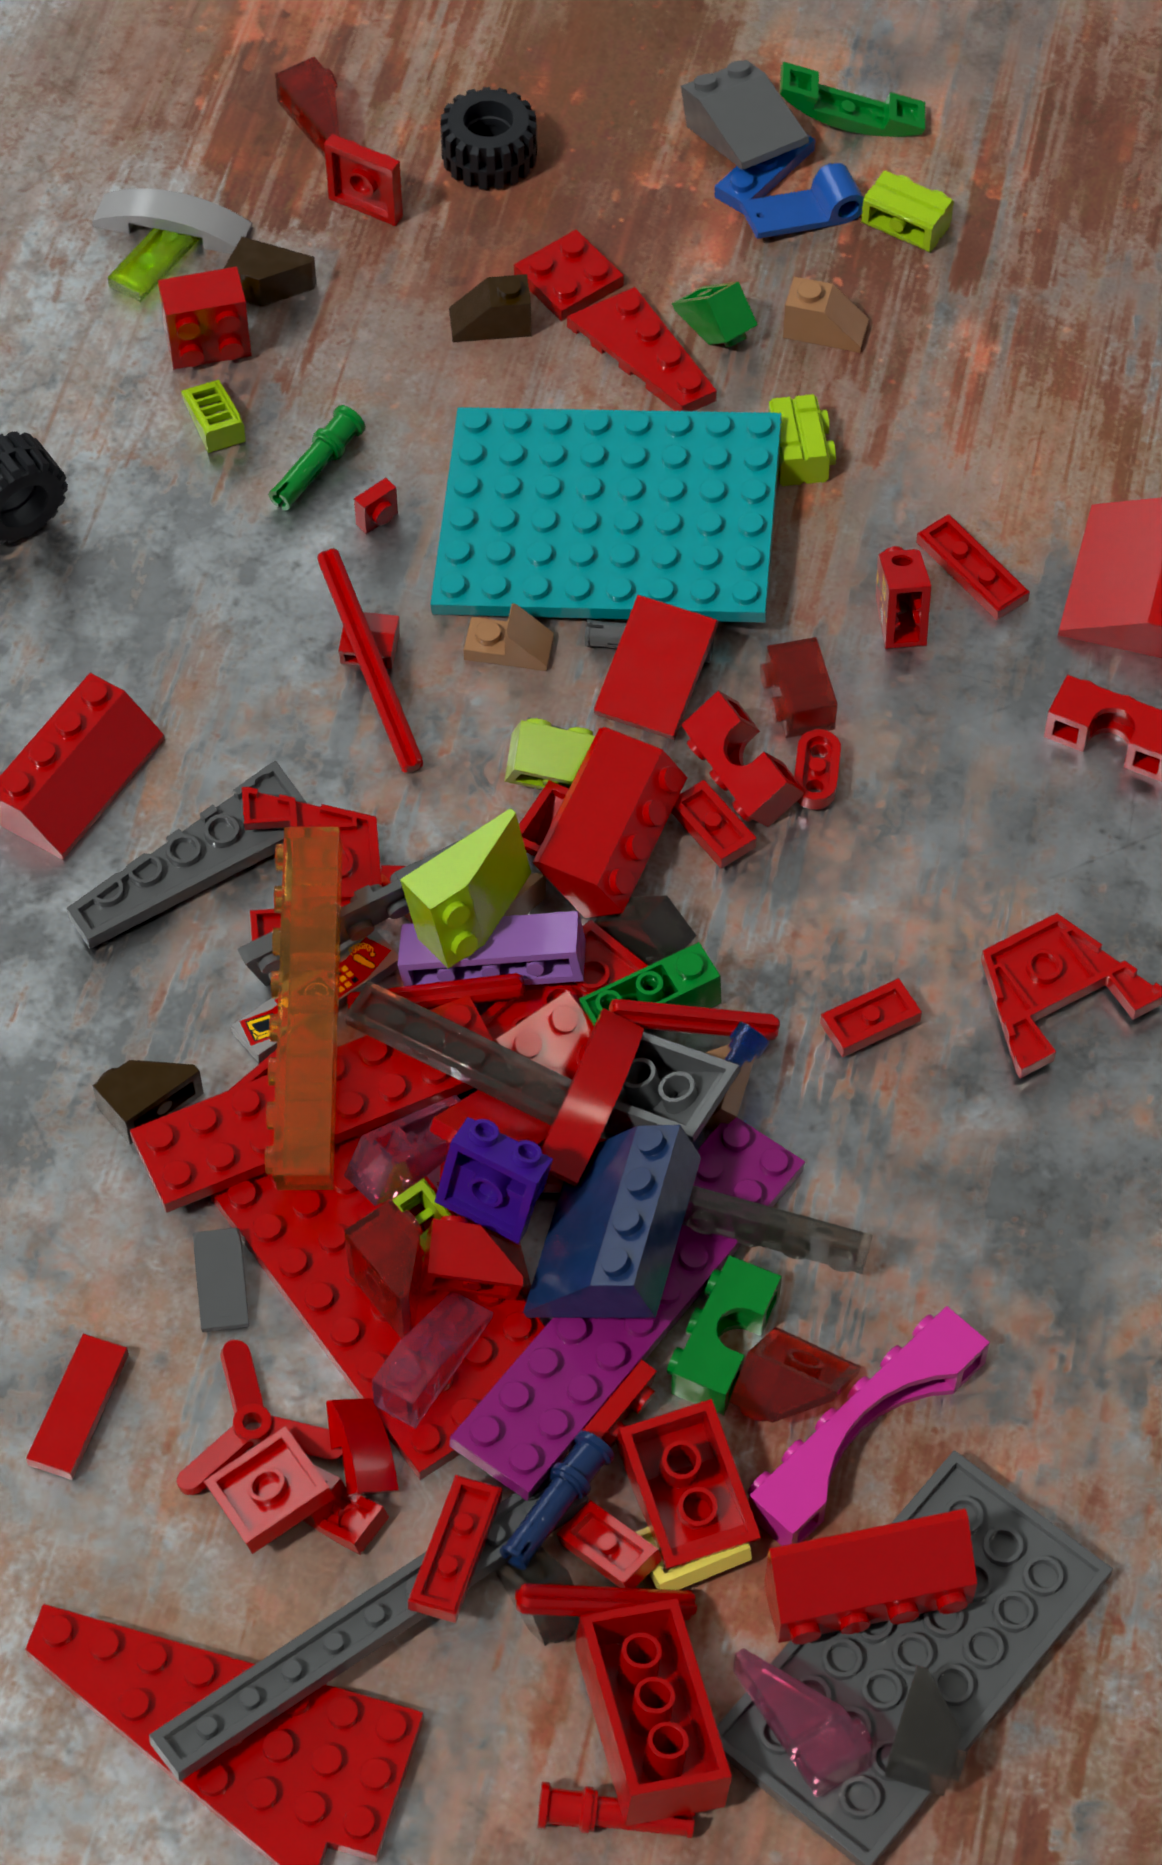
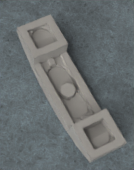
[92,188,252,254]

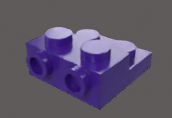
[434,1117,553,1244]

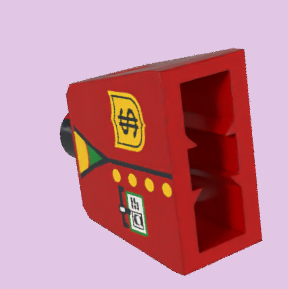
[875,546,931,649]

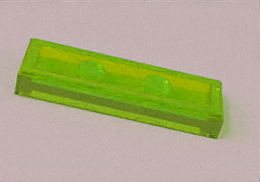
[107,228,201,302]

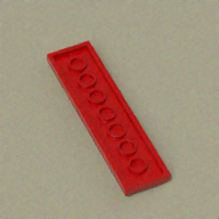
[130,994,507,1213]

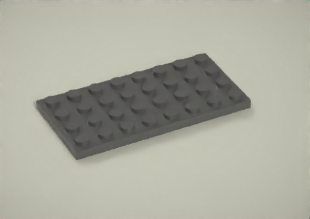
[717,1450,1113,1865]

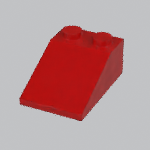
[616,1399,761,1570]

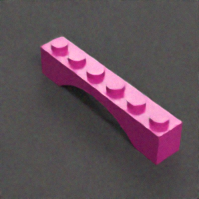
[748,1306,990,1546]

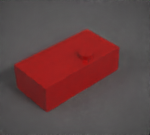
[575,1598,732,1826]

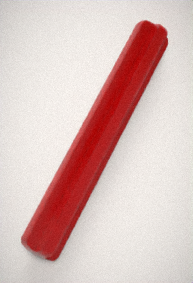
[347,973,525,1017]
[609,999,780,1041]
[515,1583,698,1620]

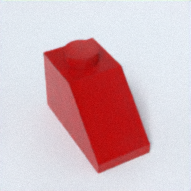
[421,1215,523,1300]

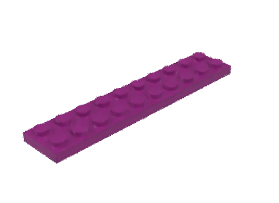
[449,1117,805,1501]

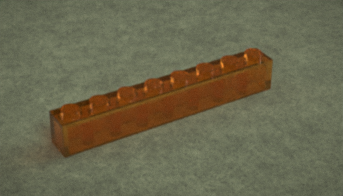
[265,827,343,1190]

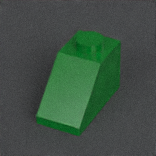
[671,281,758,347]

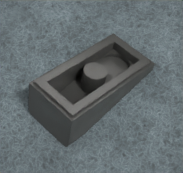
[193,1228,249,1332]

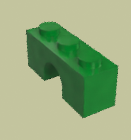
[667,1255,782,1415]

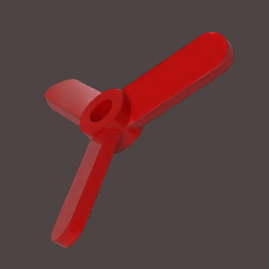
[176,1339,343,1495]

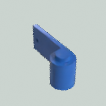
[739,163,864,239]

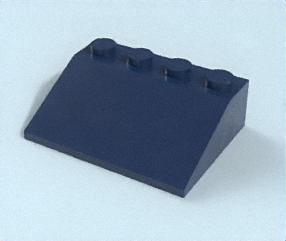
[523,1125,701,1318]

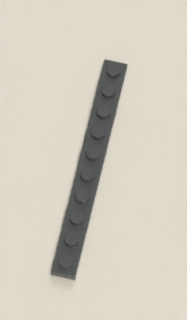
[149,1475,589,1782]

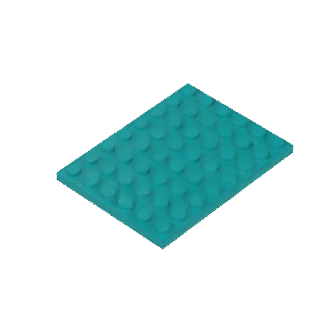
[430,407,782,623]

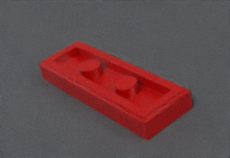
[916,514,1030,620]
[26,1334,129,1480]
[408,1475,502,1623]

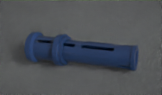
[500,1430,615,1570]

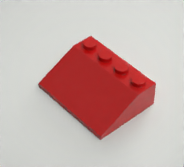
[1058,497,1162,658]

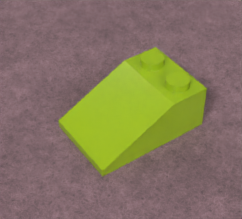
[400,808,531,969]

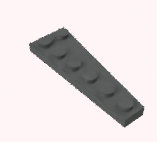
[67,761,307,949]
[237,839,462,986]

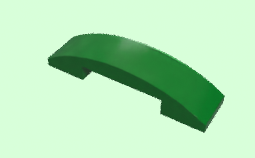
[780,61,925,137]

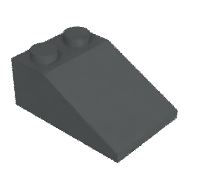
[681,60,809,170]
[603,1032,741,1142]

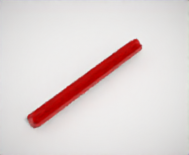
[317,548,424,773]

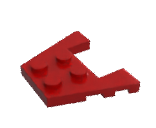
[242,787,382,941]
[981,913,1162,1078]

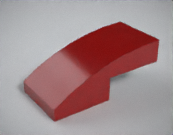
[326,1398,399,1496]
[302,1465,389,1555]

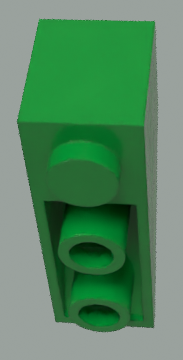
[579,942,722,1026]

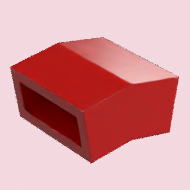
[338,612,400,669]

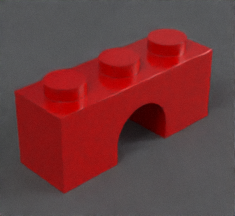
[1043,674,1162,782]
[681,690,806,827]

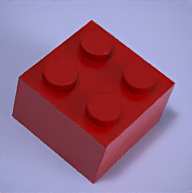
[158,266,252,370]

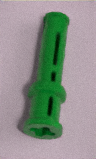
[268,405,366,511]

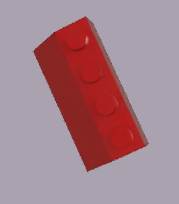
[0,673,165,860]
[532,727,688,918]
[764,1508,977,1645]

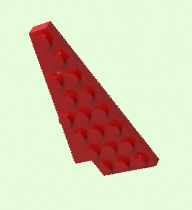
[25,1604,424,1865]

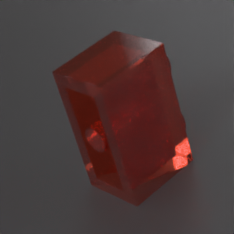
[760,637,838,738]

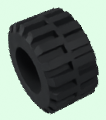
[440,87,537,190]
[0,431,68,544]

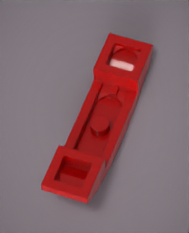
[541,1008,644,1186]

